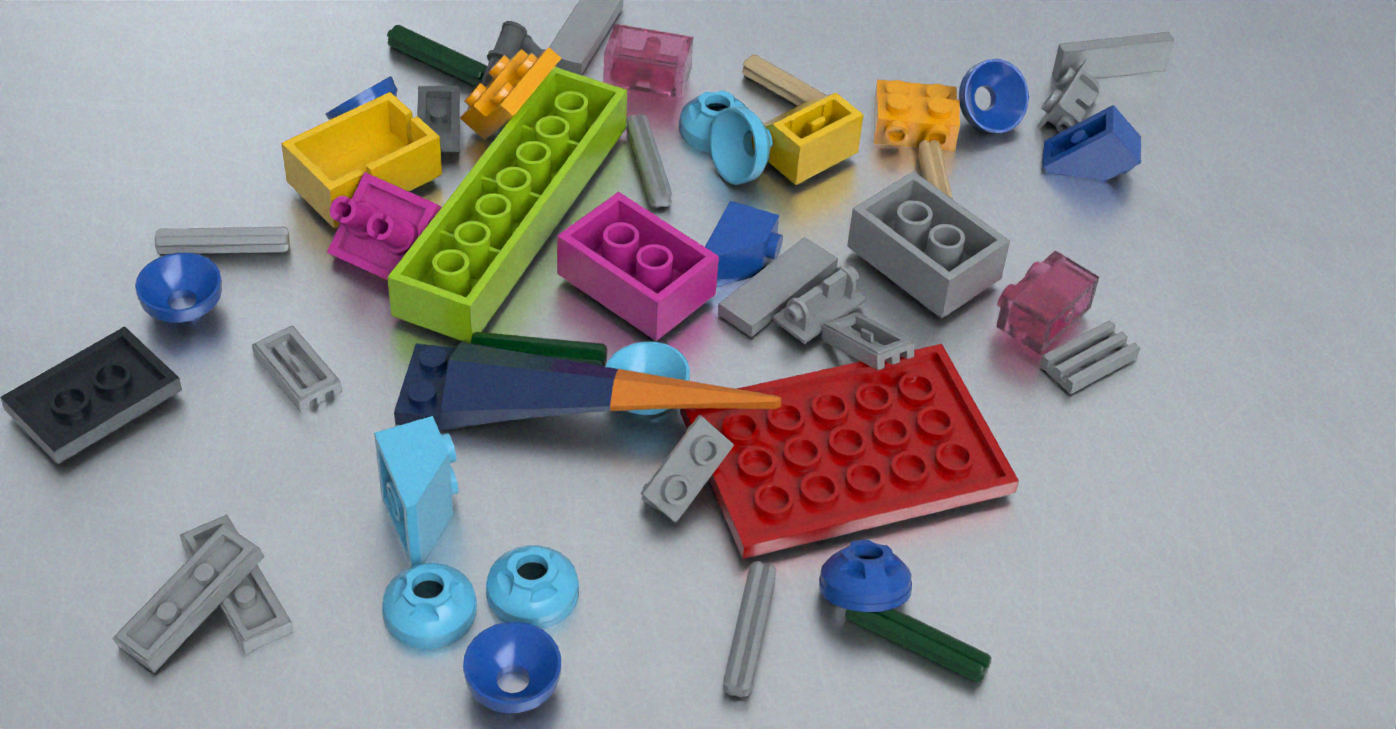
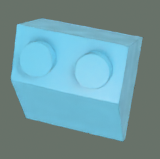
[374,416,459,567]

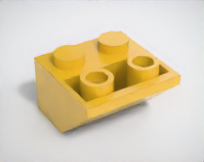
[752,93,864,185]

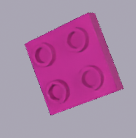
[327,172,442,281]

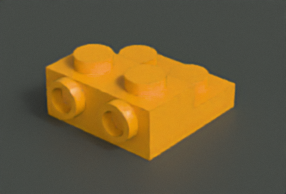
[460,47,561,140]
[874,79,960,151]

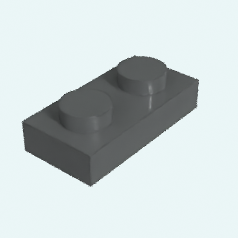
[417,86,460,153]

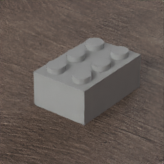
[847,171,1010,319]

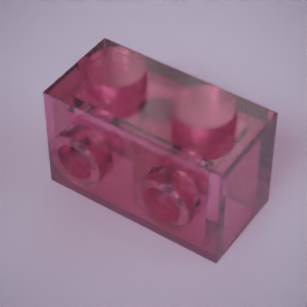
[603,24,693,98]
[996,250,1100,354]

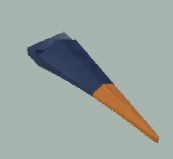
[394,342,781,430]

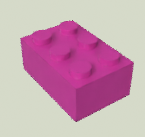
[557,192,719,341]

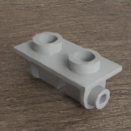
[1037,59,1100,132]
[772,266,867,344]
[640,415,734,523]

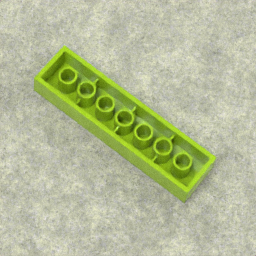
[387,67,627,344]

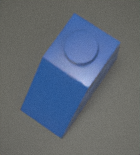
[1043,105,1141,181]
[705,201,783,287]

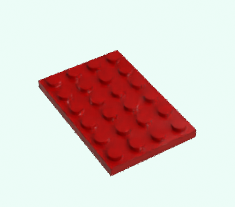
[680,344,1019,559]

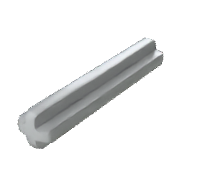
[626,114,672,209]
[155,227,290,255]
[723,561,777,698]

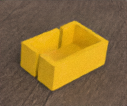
[281,92,442,229]

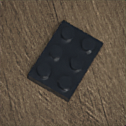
[0,326,182,464]

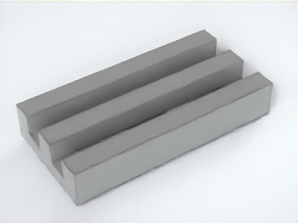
[821,312,914,370]
[1040,320,1140,394]
[252,325,342,412]

